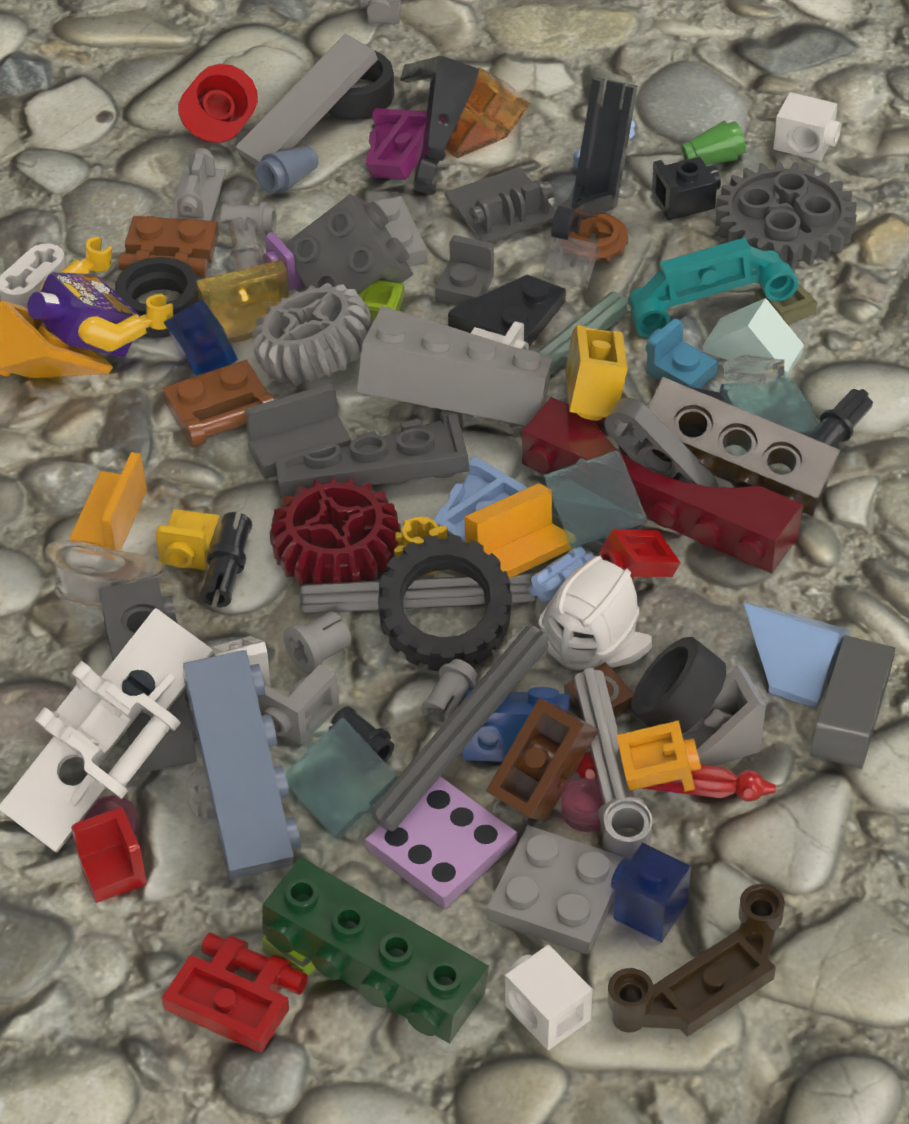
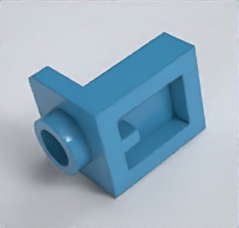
[646,318,718,389]

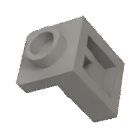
[258,664,340,745]

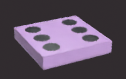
[365,776,517,909]

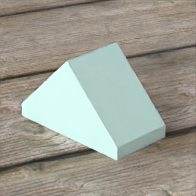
[702,298,804,380]

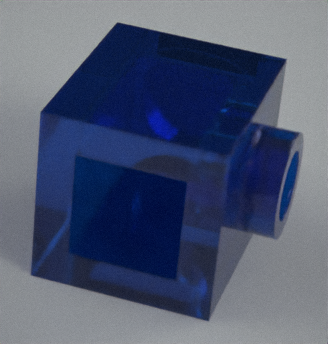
[164,299,238,376]
[610,842,691,943]

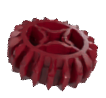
[269,476,401,587]

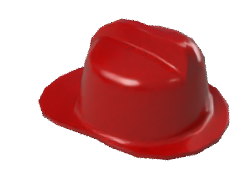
[178,63,258,143]

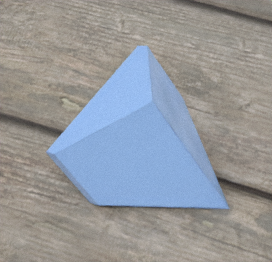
[743,602,851,709]

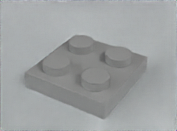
[487,825,628,955]

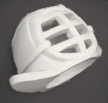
[535,556,652,671]

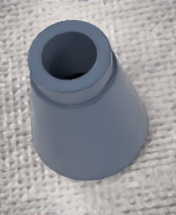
[255,146,319,194]

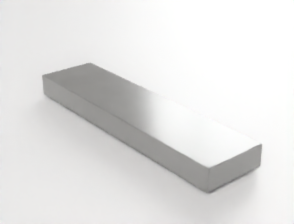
[236,34,378,165]

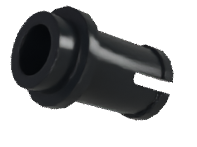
[329,706,394,767]

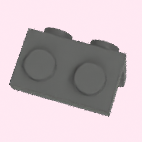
[285,194,414,295]

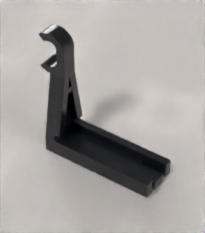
[400,56,479,195]
[551,77,638,240]

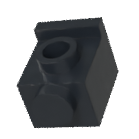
[652,157,721,220]

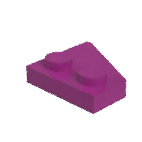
[366,108,444,180]

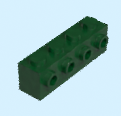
[262,857,489,1044]

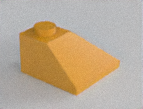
[0,300,113,378]

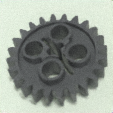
[715,161,857,268]

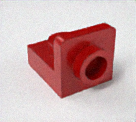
[597,529,681,580]

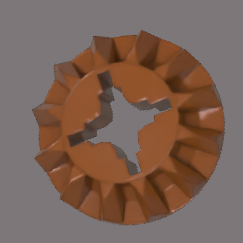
[559,213,628,265]

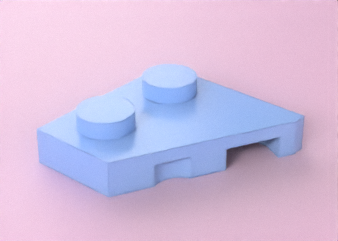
[434,456,528,542]

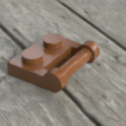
[162,359,275,448]

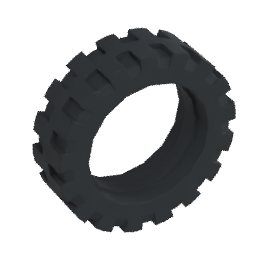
[378,535,512,671]

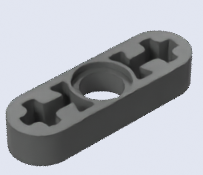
[605,398,718,487]

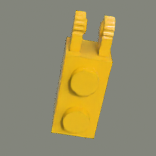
[565,325,628,420]

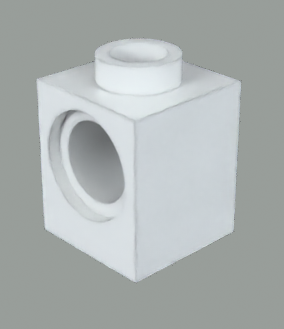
[773,92,841,161]
[505,944,593,1051]

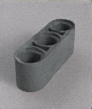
[810,635,895,769]

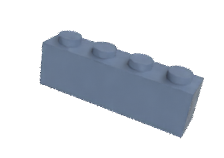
[183,650,301,880]

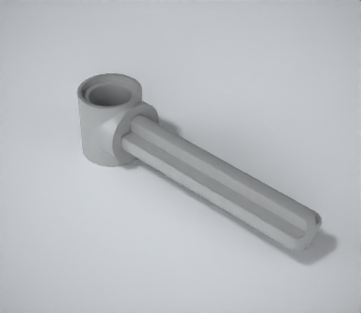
[574,667,653,866]

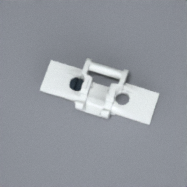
[0,608,214,853]

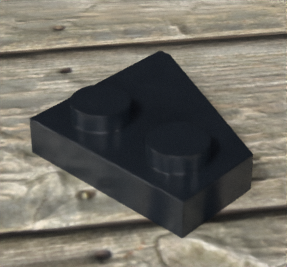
[448,275,566,347]

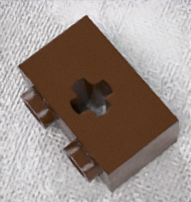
[486,698,599,822]

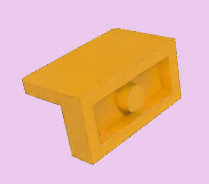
[69,452,147,559]
[464,483,576,579]

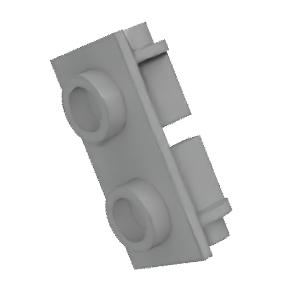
[169,148,226,221]

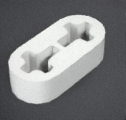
[0,244,66,307]

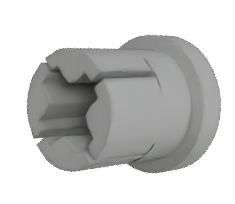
[284,612,351,674]

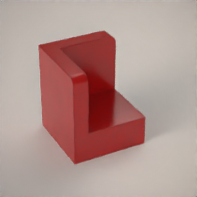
[71,807,147,903]

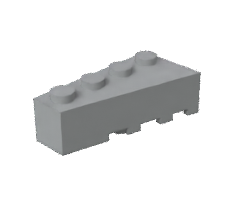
[357,306,553,426]

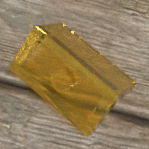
[196,260,289,347]

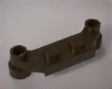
[607,884,785,1037]

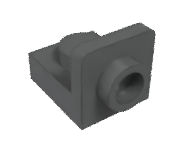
[435,235,494,306]

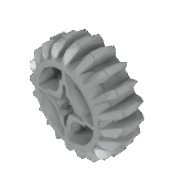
[251,283,372,386]

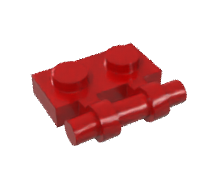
[162,932,308,1053]

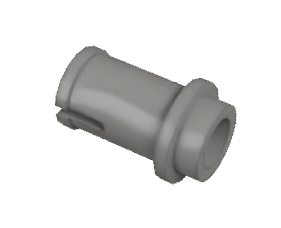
[220,201,277,236]
[421,659,477,726]

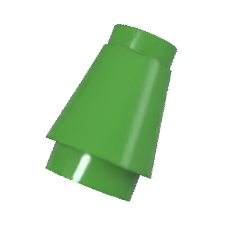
[681,120,746,165]

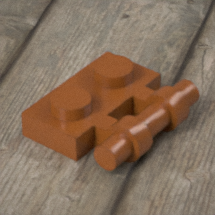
[119,216,219,276]

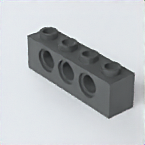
[98,577,197,774]

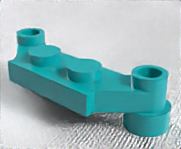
[628,237,799,339]

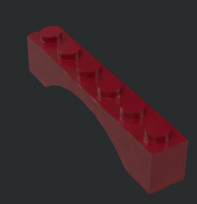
[522,397,803,574]

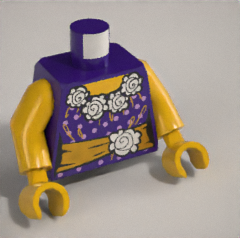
[27,237,173,357]

